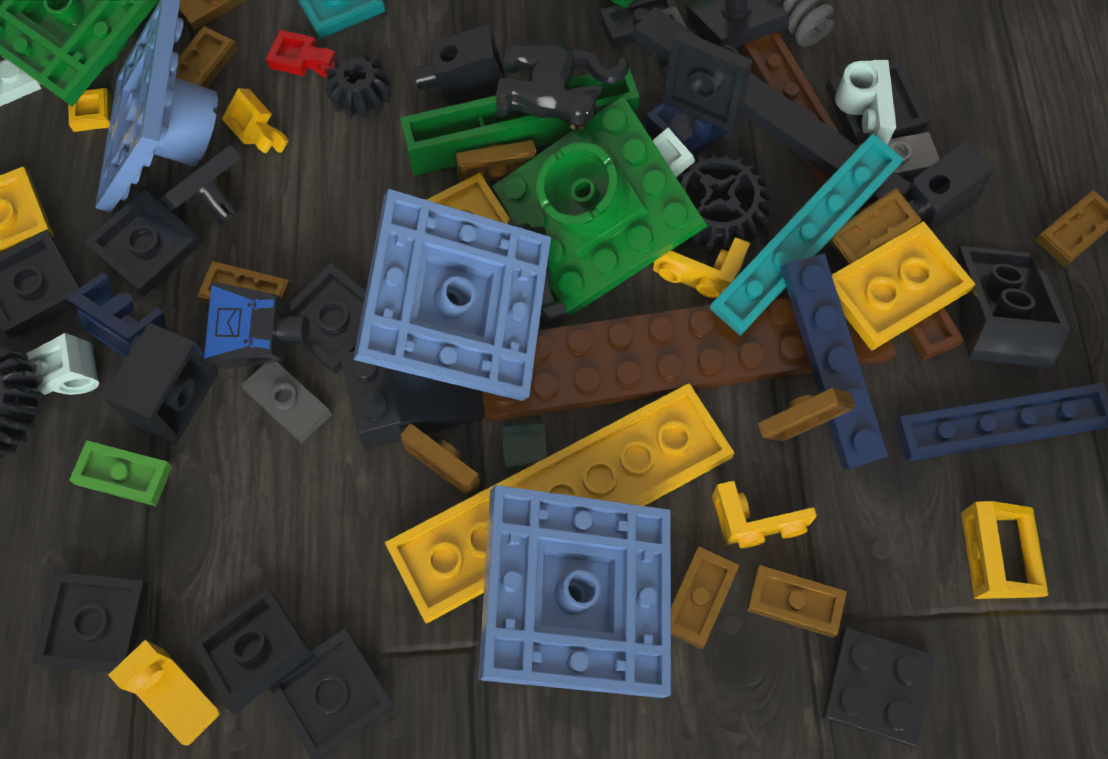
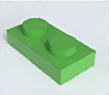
[69,440,172,507]

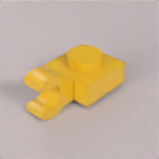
[222,88,288,153]

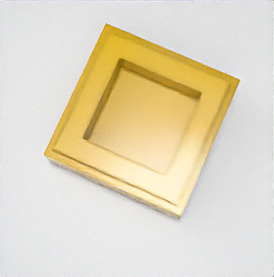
[68,88,112,132]

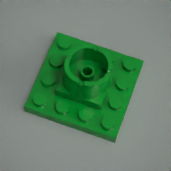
[0,0,160,107]
[492,96,707,316]

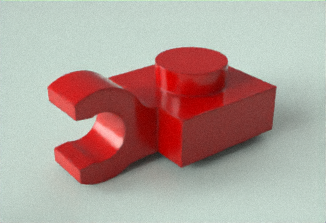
[266,30,335,78]

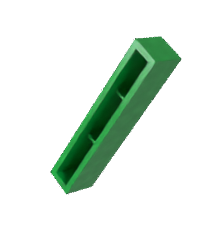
[400,68,640,176]

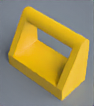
[961,501,1049,599]

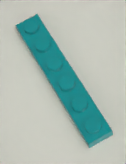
[709,134,904,336]

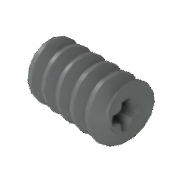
[773,0,835,47]

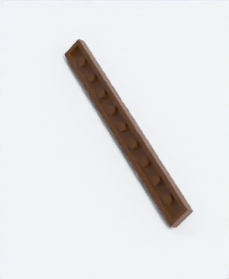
[739,32,964,361]

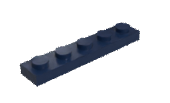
[780,253,888,469]
[895,383,1108,462]

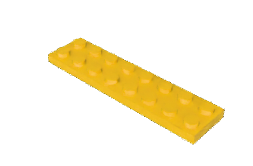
[385,383,734,624]

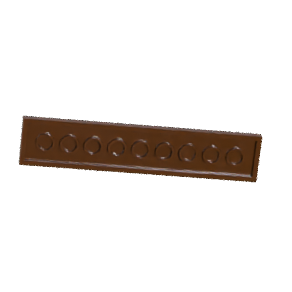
[481,293,897,423]

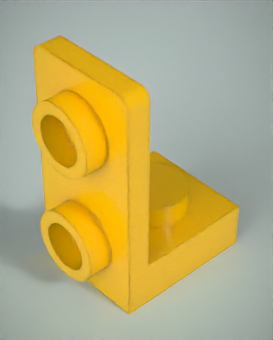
[653,237,750,298]
[711,481,817,548]
[108,640,220,746]

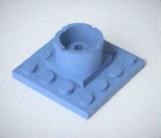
[95,0,218,212]
[353,189,551,401]
[478,485,671,698]

